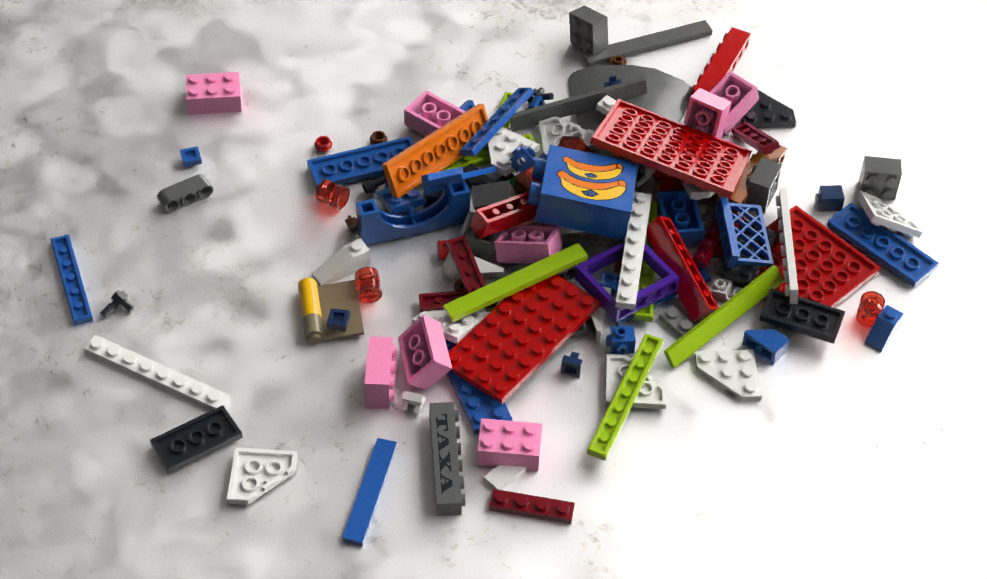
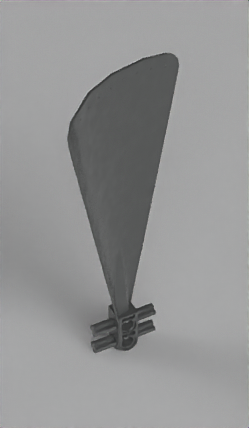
[568,65,692,248]

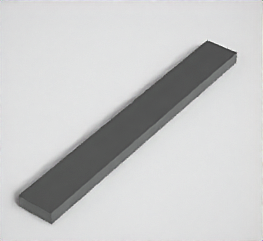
[582,20,713,67]
[509,76,647,132]

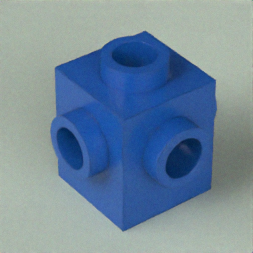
[509,146,536,176]
[606,326,636,354]

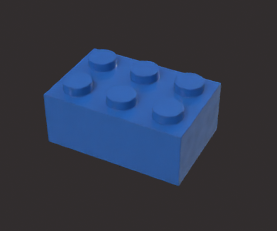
[656,190,704,247]

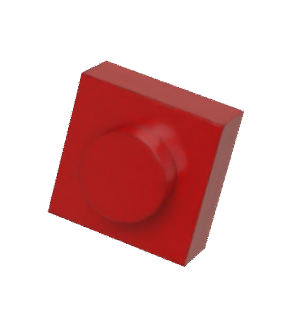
[437,240,449,261]

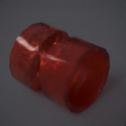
[315,179,350,210]
[354,267,382,303]
[856,291,885,327]

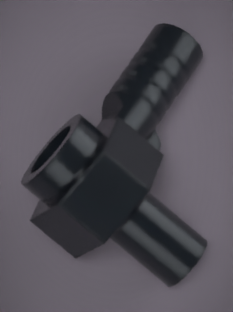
[527,87,554,103]
[100,290,135,318]

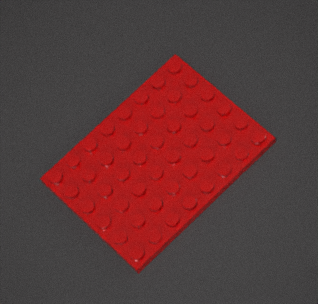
[590,99,752,198]

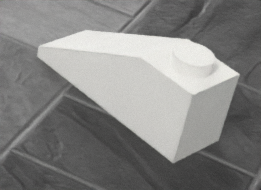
[312,238,371,286]
[442,251,504,279]

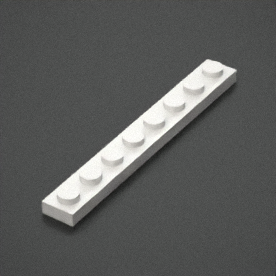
[775,188,798,304]
[615,192,652,310]
[84,335,229,410]

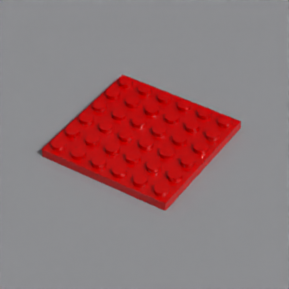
[755,205,881,307]

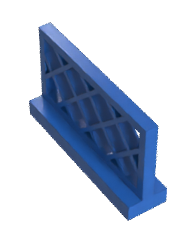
[421,166,496,194]
[715,197,774,268]

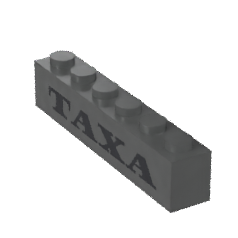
[429,402,466,516]

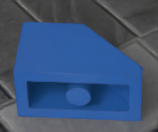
[865,305,904,352]
[742,329,790,365]

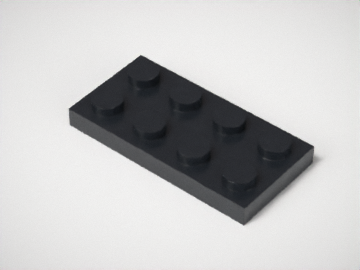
[715,220,779,286]
[759,288,845,344]
[150,405,243,473]

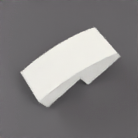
[709,278,743,302]

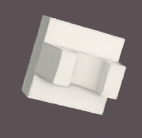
[402,391,426,414]

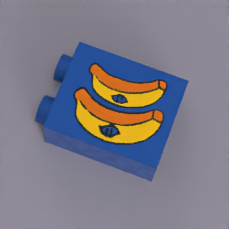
[527,145,638,240]

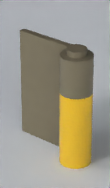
[298,278,364,344]

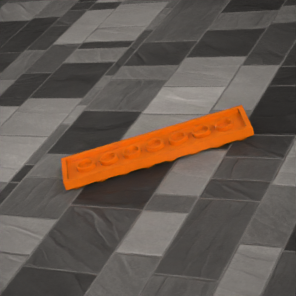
[382,104,488,198]

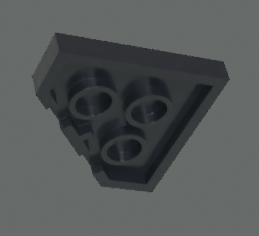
[741,90,796,129]

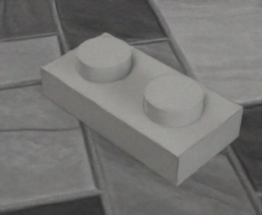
[658,305,696,338]

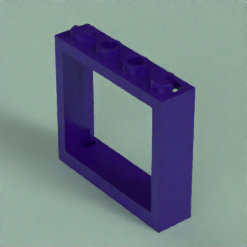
[575,240,679,322]

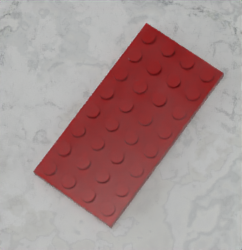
[448,274,601,404]

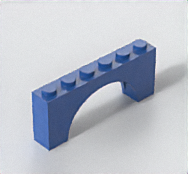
[356,179,470,246]

